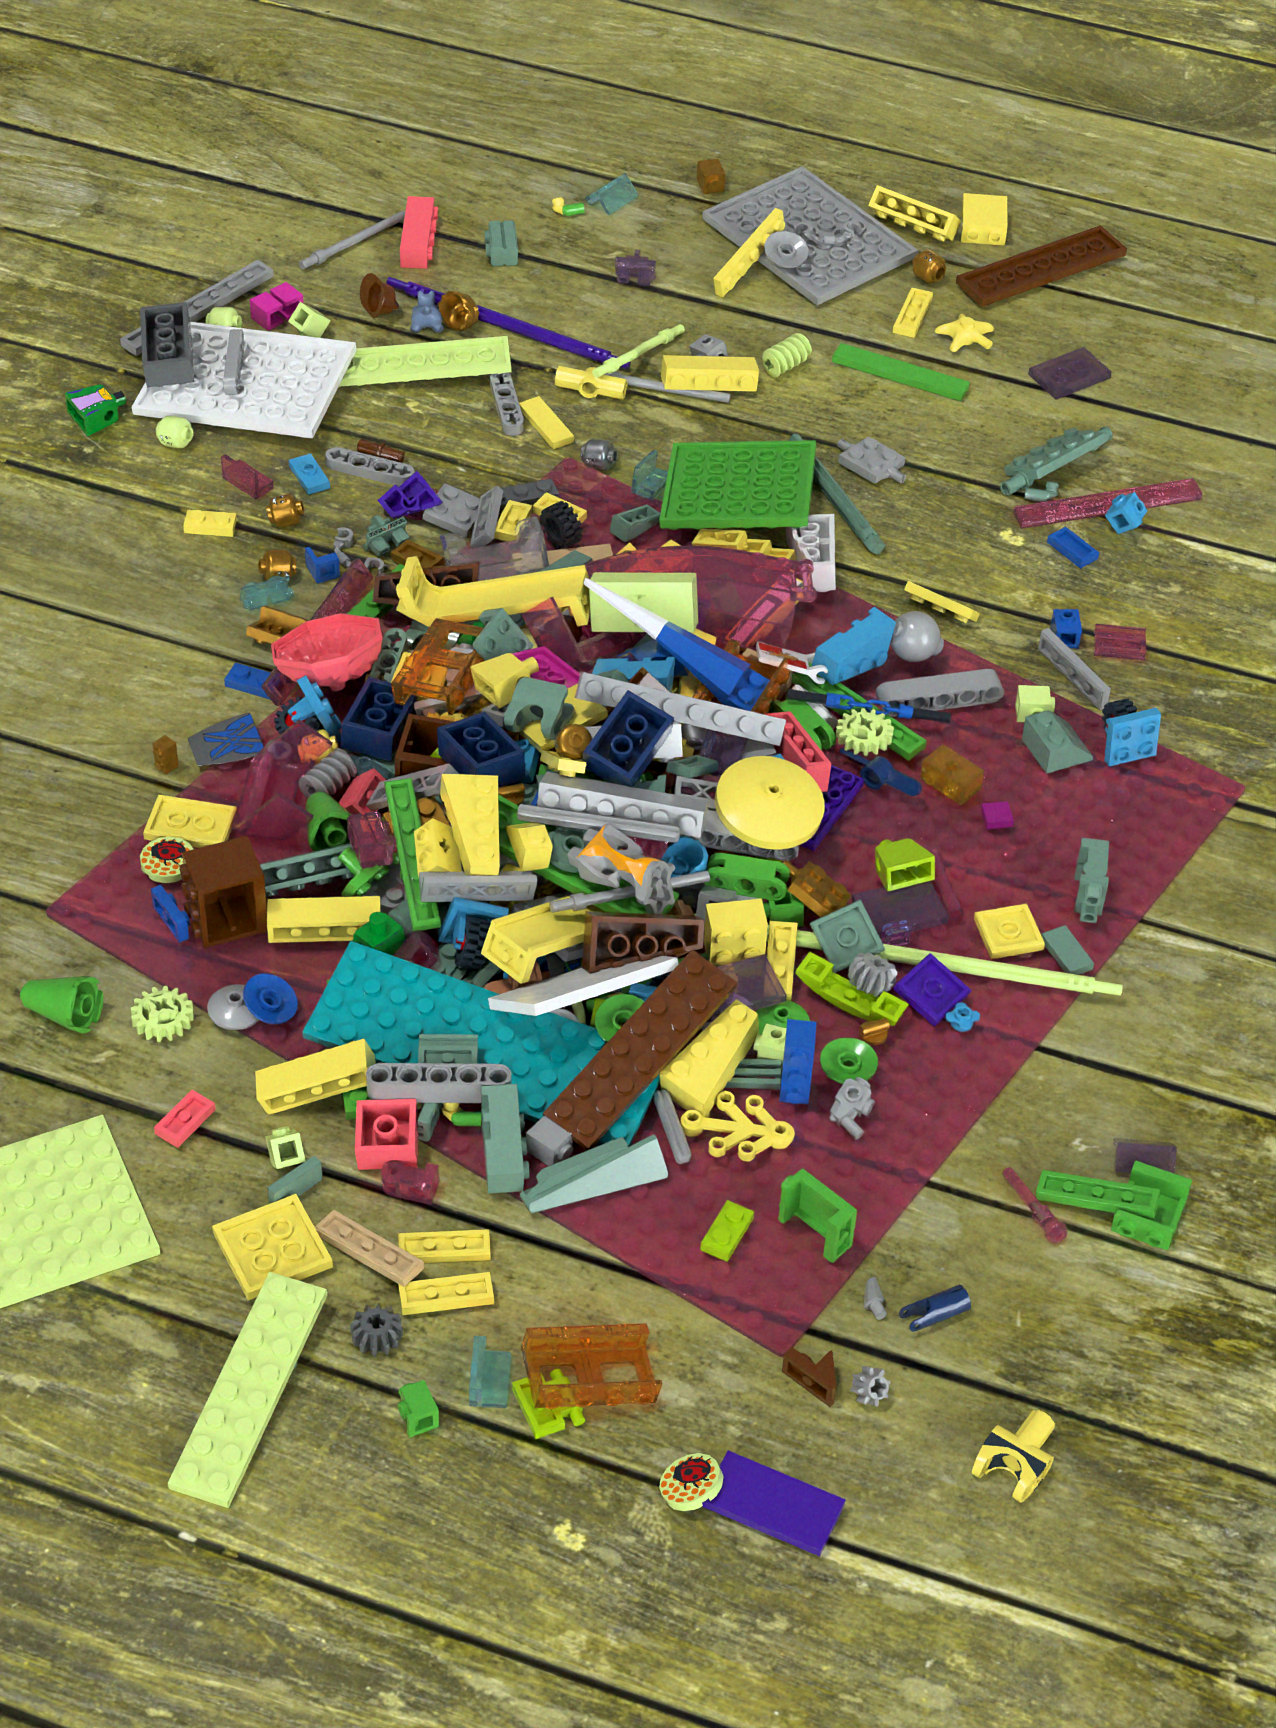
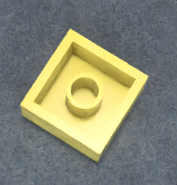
[704,899,768,966]

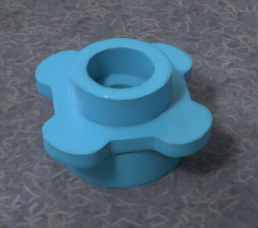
[946,1003,980,1032]

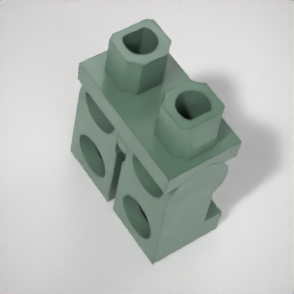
[1074,838,1109,923]

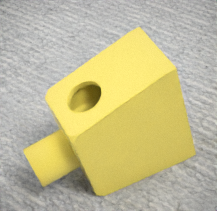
[470,653,539,708]

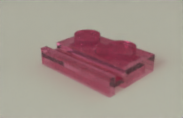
[1094,624,1146,661]

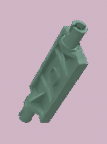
[1000,426,1113,496]

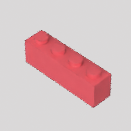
[400,196,438,269]
[766,711,831,792]

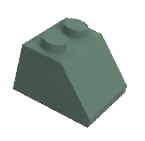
[1022,710,1093,774]

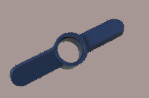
[839,747,922,796]

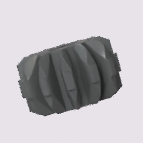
[350,1303,403,1358]

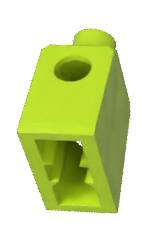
[875,838,935,891]

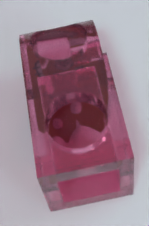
[381,1161,440,1205]

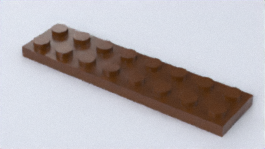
[956,225,1127,307]
[543,950,737,1151]

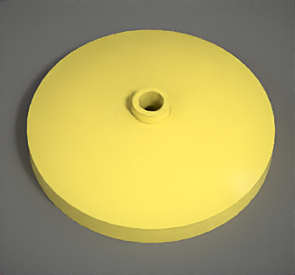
[715,756,825,850]

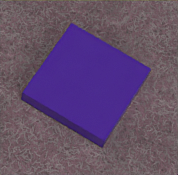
[893,953,972,1027]

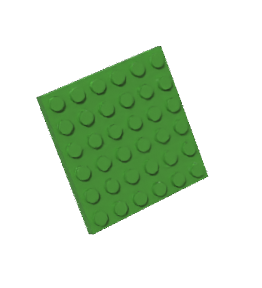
[659,440,817,530]

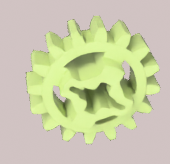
[836,708,894,756]
[131,986,194,1042]

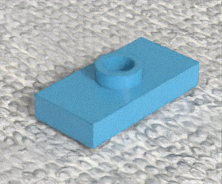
[288,453,330,495]

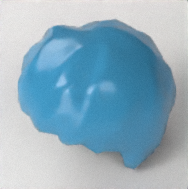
[658,836,708,888]

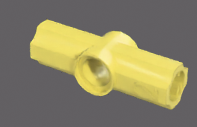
[555,366,628,400]

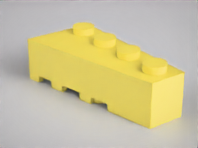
[440,774,499,876]
[660,999,759,1118]

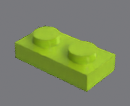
[700,1200,754,1262]

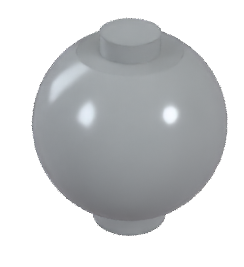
[890,611,944,662]

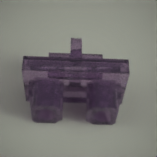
[615,249,656,286]

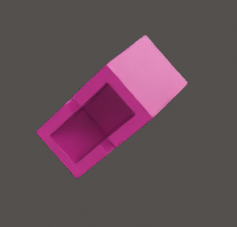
[250,282,303,331]

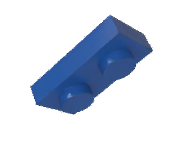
[224,663,283,700]
[151,885,191,943]

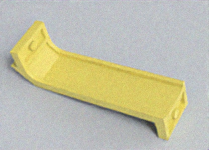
[396,556,590,627]
[481,848,645,984]

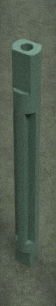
[788,433,886,555]

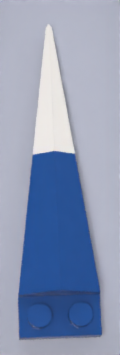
[584,578,772,711]

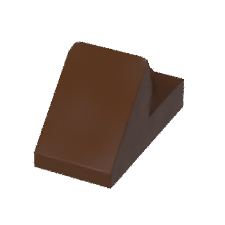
[782,1347,836,1407]

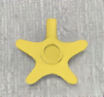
[935,313,994,352]

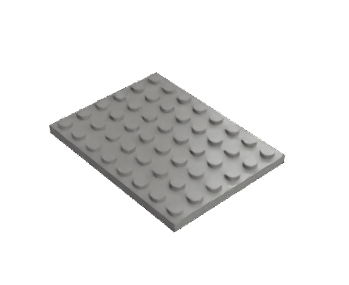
[702,166,918,305]

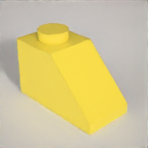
[506,822,553,872]

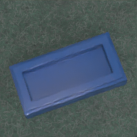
[1047,526,1099,569]

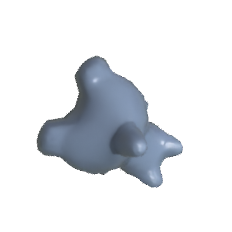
[410,291,444,333]

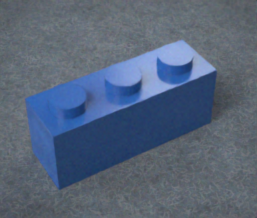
[779,1019,817,1104]

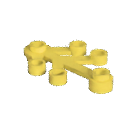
[680,1091,795,1161]

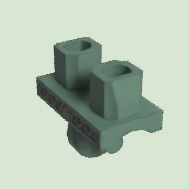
[362,515,410,558]

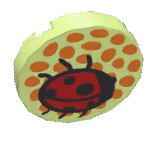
[140,837,193,883]
[659,1453,724,1511]

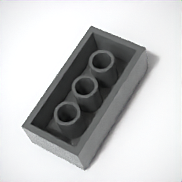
[140,302,194,388]

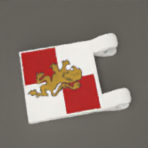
[756,642,828,684]

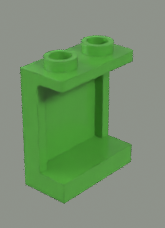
[1111,1160,1192,1251]
[778,1168,857,1263]

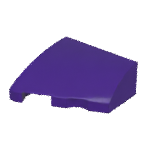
[377,471,443,519]

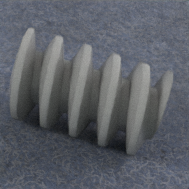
[299,748,357,798]

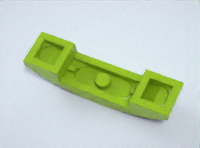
[796,952,908,1026]

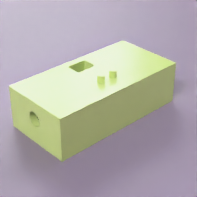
[589,572,698,632]

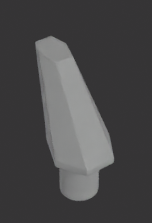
[863,1277,887,1320]

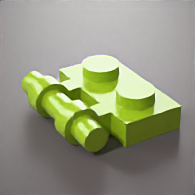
[512,1369,585,1439]

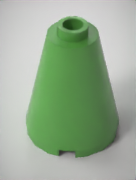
[306,792,362,851]
[20,976,104,1033]

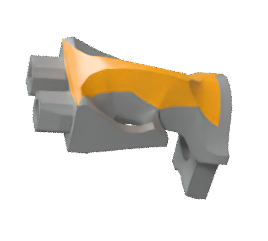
[567,824,675,914]

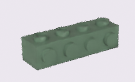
[260,842,364,897]

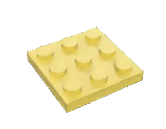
[212,1194,333,1300]

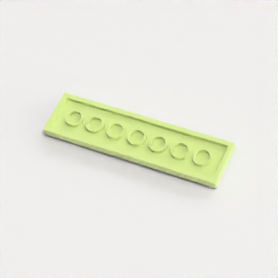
[339,336,511,387]
[168,1272,327,1508]

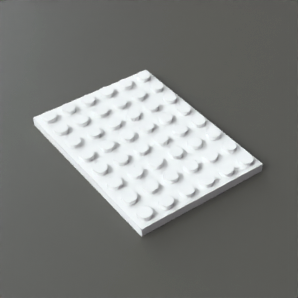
[132,322,357,438]

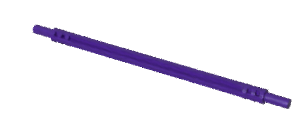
[386,277,631,370]

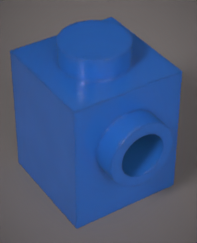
[1050,609,1082,648]

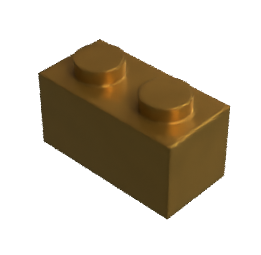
[153,735,179,775]

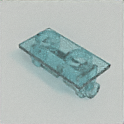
[239,576,294,610]

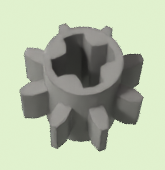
[850,1366,891,1406]

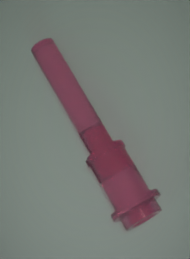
[1002,1167,1067,1243]

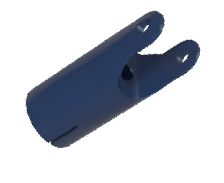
[899,1284,971,1332]

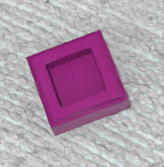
[981,801,1014,829]

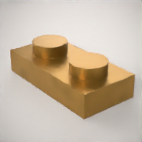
[391,539,445,568]

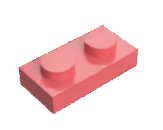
[154,1090,215,1148]

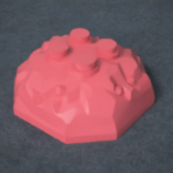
[271,613,383,691]

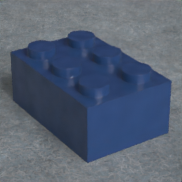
[340,677,418,761]
[582,690,674,787]
[437,712,525,788]

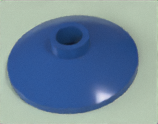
[243,974,298,1024]

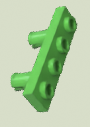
[338,817,399,897]

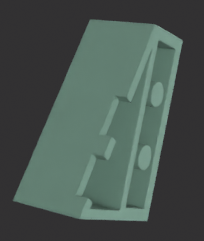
[481,1084,529,1194]

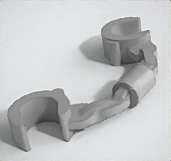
[794,221,861,245]
[334,527,384,576]

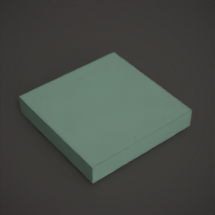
[810,899,885,973]

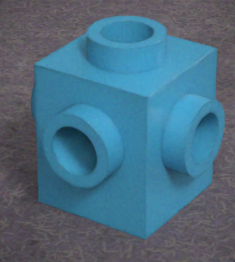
[1105,492,1147,534]

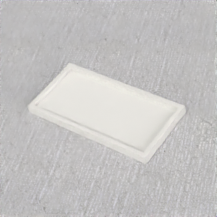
[488,956,678,1016]

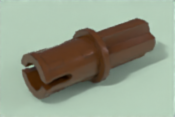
[357,439,405,463]

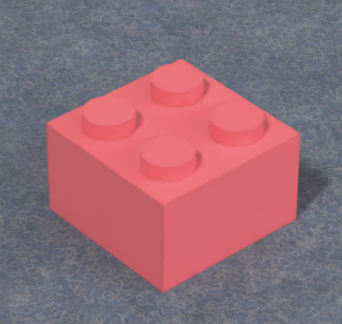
[355,1099,419,1170]

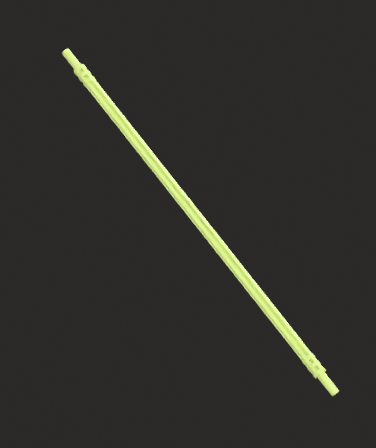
[693,913,1123,996]

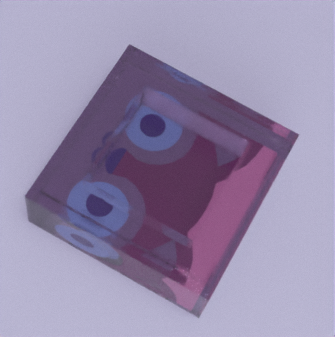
[881,918,912,946]

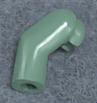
[1024,481,1059,502]

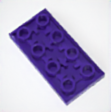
[801,765,864,851]
[702,1450,846,1557]

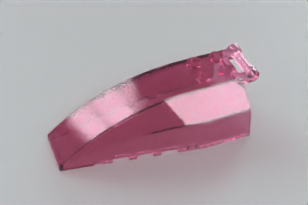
[584,546,817,650]

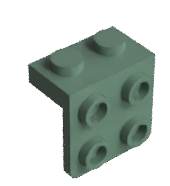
[473,608,534,661]

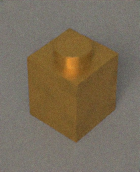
[697,159,725,194]

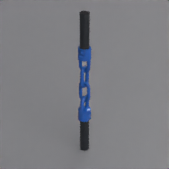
[786,689,951,723]

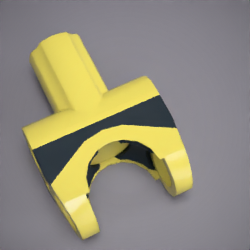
[972,1410,1055,1502]

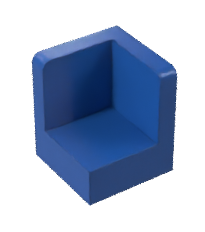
[305,547,340,584]

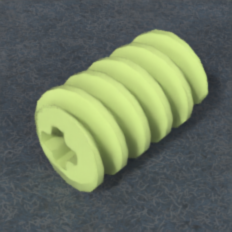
[762,333,812,378]

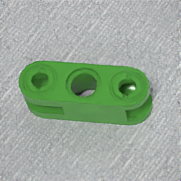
[768,695,836,751]
[704,853,790,900]

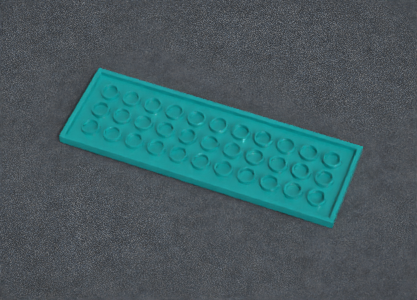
[302,941,660,1147]

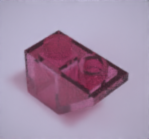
[392,930,439,969]

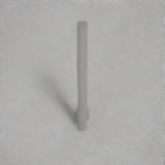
[299,211,405,270]
[604,371,731,403]
[549,871,710,913]

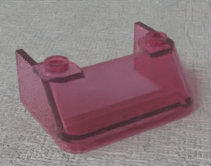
[522,597,640,669]
[232,720,333,840]

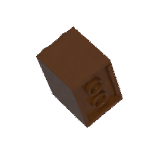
[394,714,455,804]
[179,836,268,948]

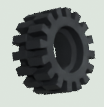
[540,501,583,549]

